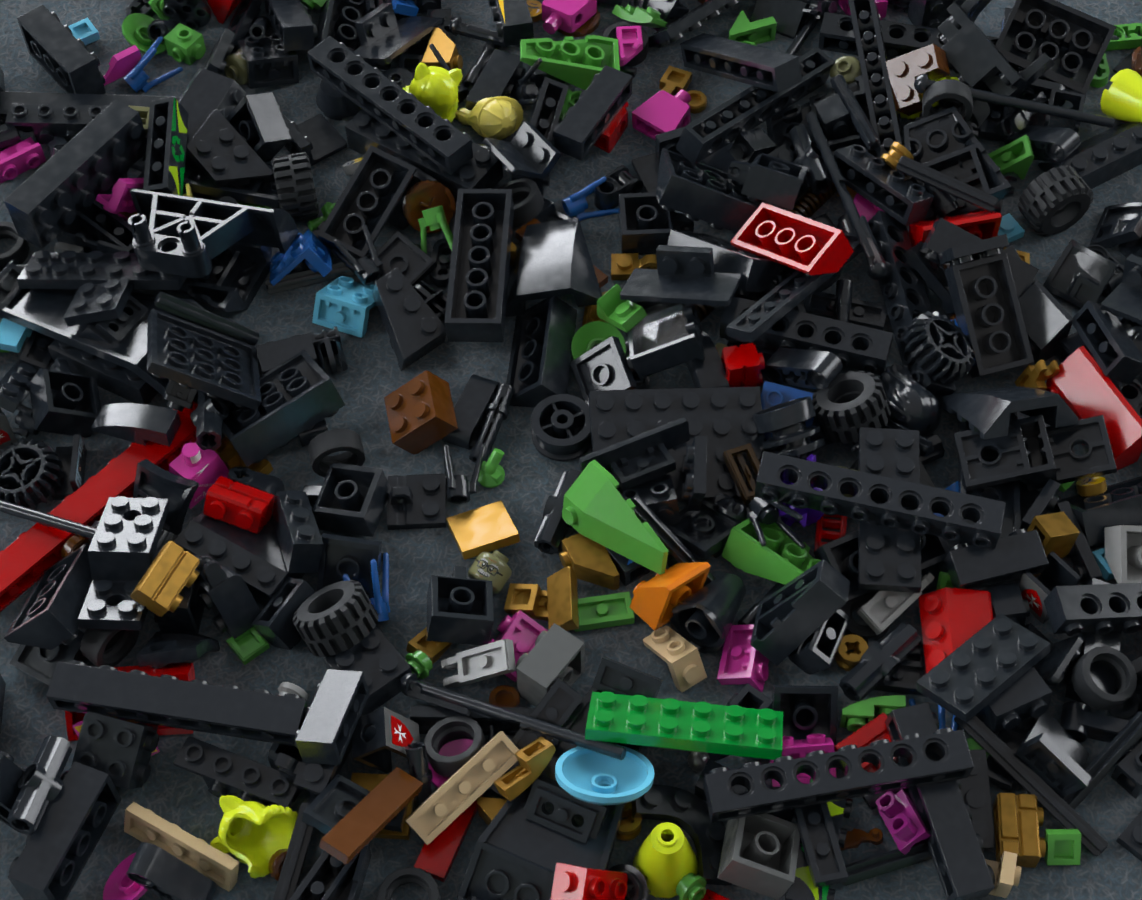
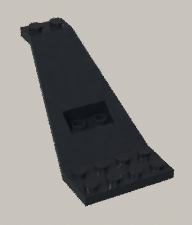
[0,262,215,395]
[456,657,663,900]

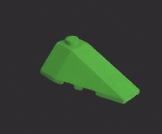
[722,519,821,585]

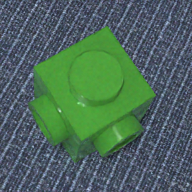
[164,23,206,66]

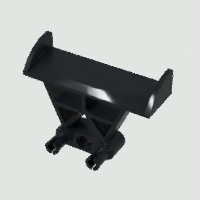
[128,188,298,278]

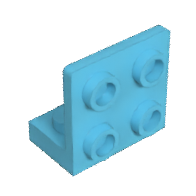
[312,276,376,338]

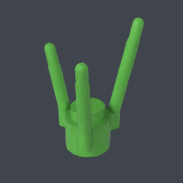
[418,205,453,254]

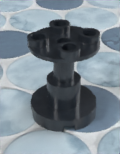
[163,0,211,30]

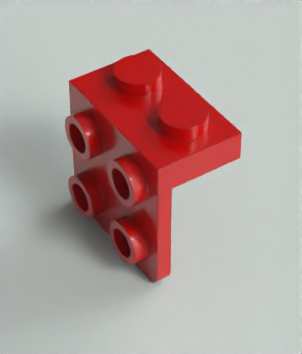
[550,862,628,900]

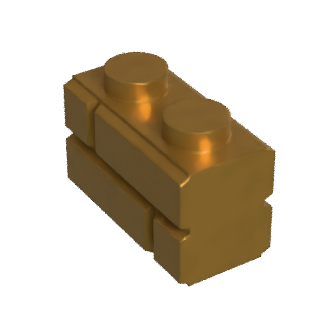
[130,541,200,617]
[993,793,1046,868]

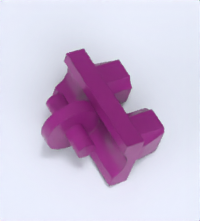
[876,790,931,855]

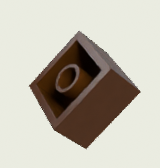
[384,370,458,455]

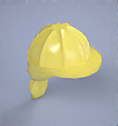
[455,96,523,140]

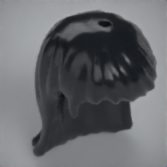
[878,364,941,437]

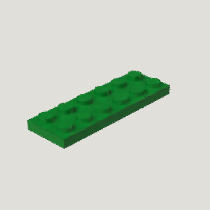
[585,691,783,760]

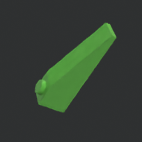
[520,35,620,90]
[562,460,668,575]

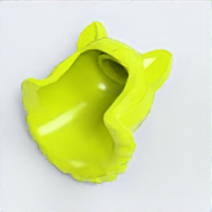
[403,63,463,123]
[210,795,298,879]

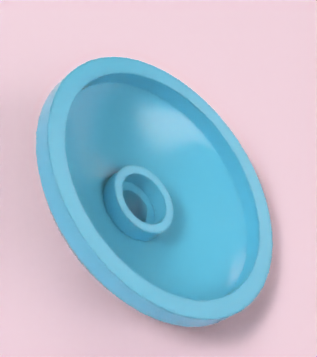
[555,744,654,805]

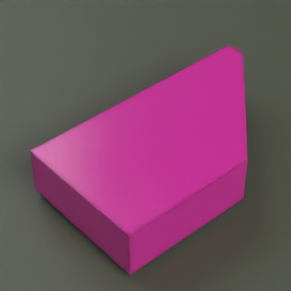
[616,26,643,66]
[103,45,141,86]

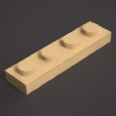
[405,731,519,845]
[124,802,239,892]

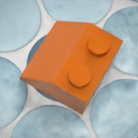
[630,562,711,631]

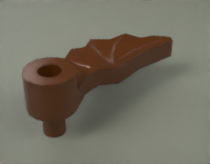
[840,828,884,851]

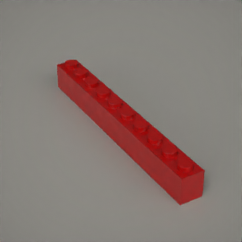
[0,401,198,612]

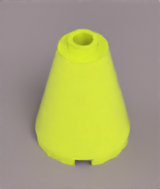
[1100,68,1142,123]
[633,822,698,899]

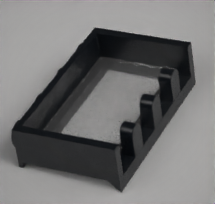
[625,301,706,381]

